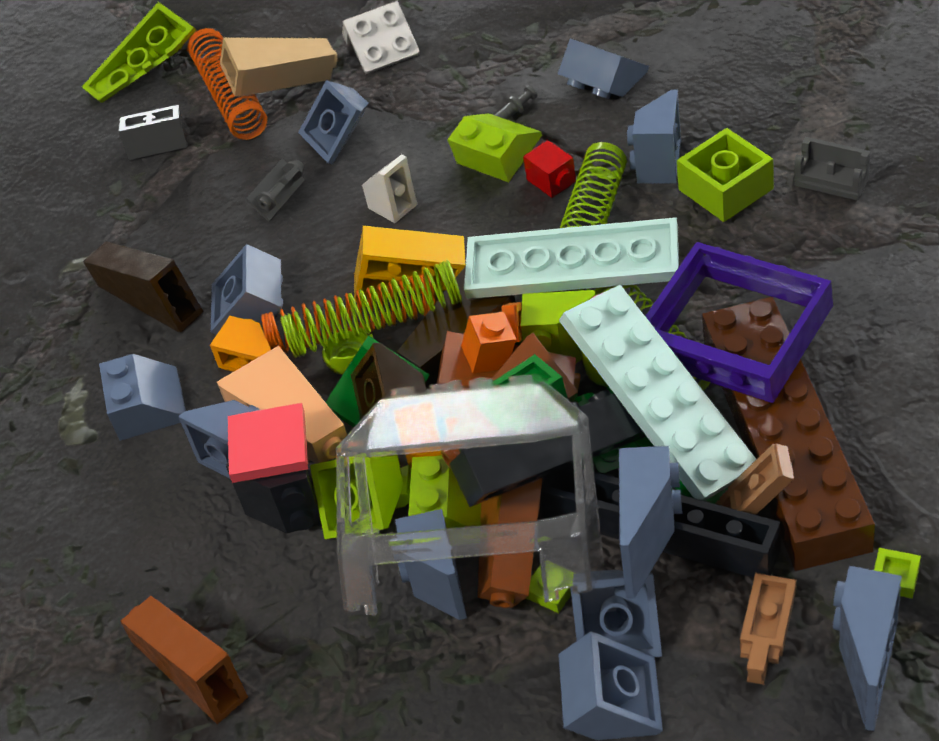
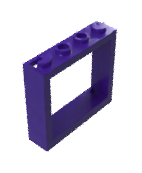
[645,242,833,403]

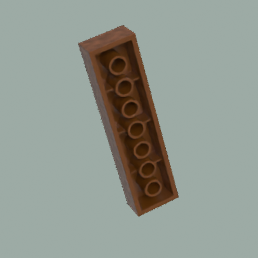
[702,297,875,571]

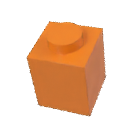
[461,312,516,374]

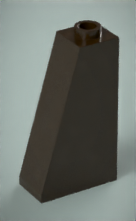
[83,242,204,332]
[397,267,516,390]

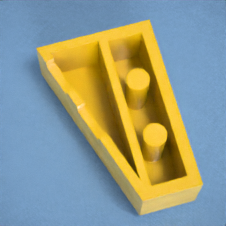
[354,226,465,302]

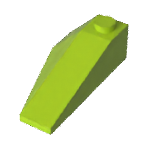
[82,2,196,103]

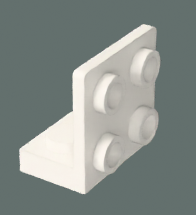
[343,1,419,74]

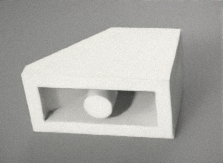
[362,154,417,223]

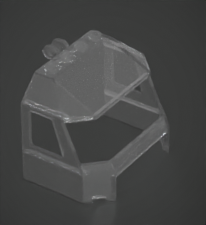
[336,374,604,616]

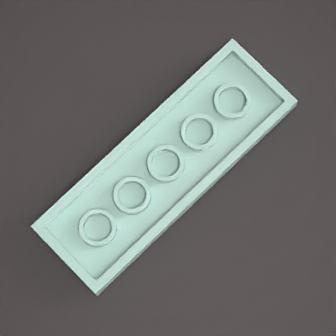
[464,217,679,299]
[559,285,757,501]

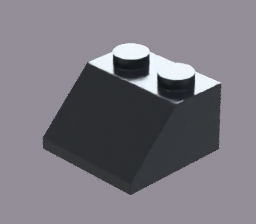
[226,463,321,534]

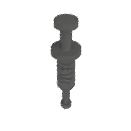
[495,85,537,120]

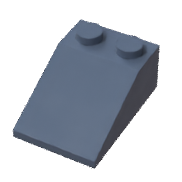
[619,446,682,599]
[833,566,902,731]

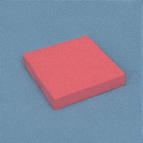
[228,403,308,483]

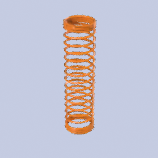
[187,28,268,140]
[261,273,437,353]

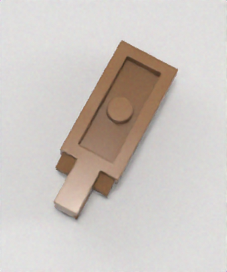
[740,573,797,685]

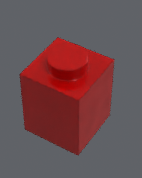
[523,140,576,198]

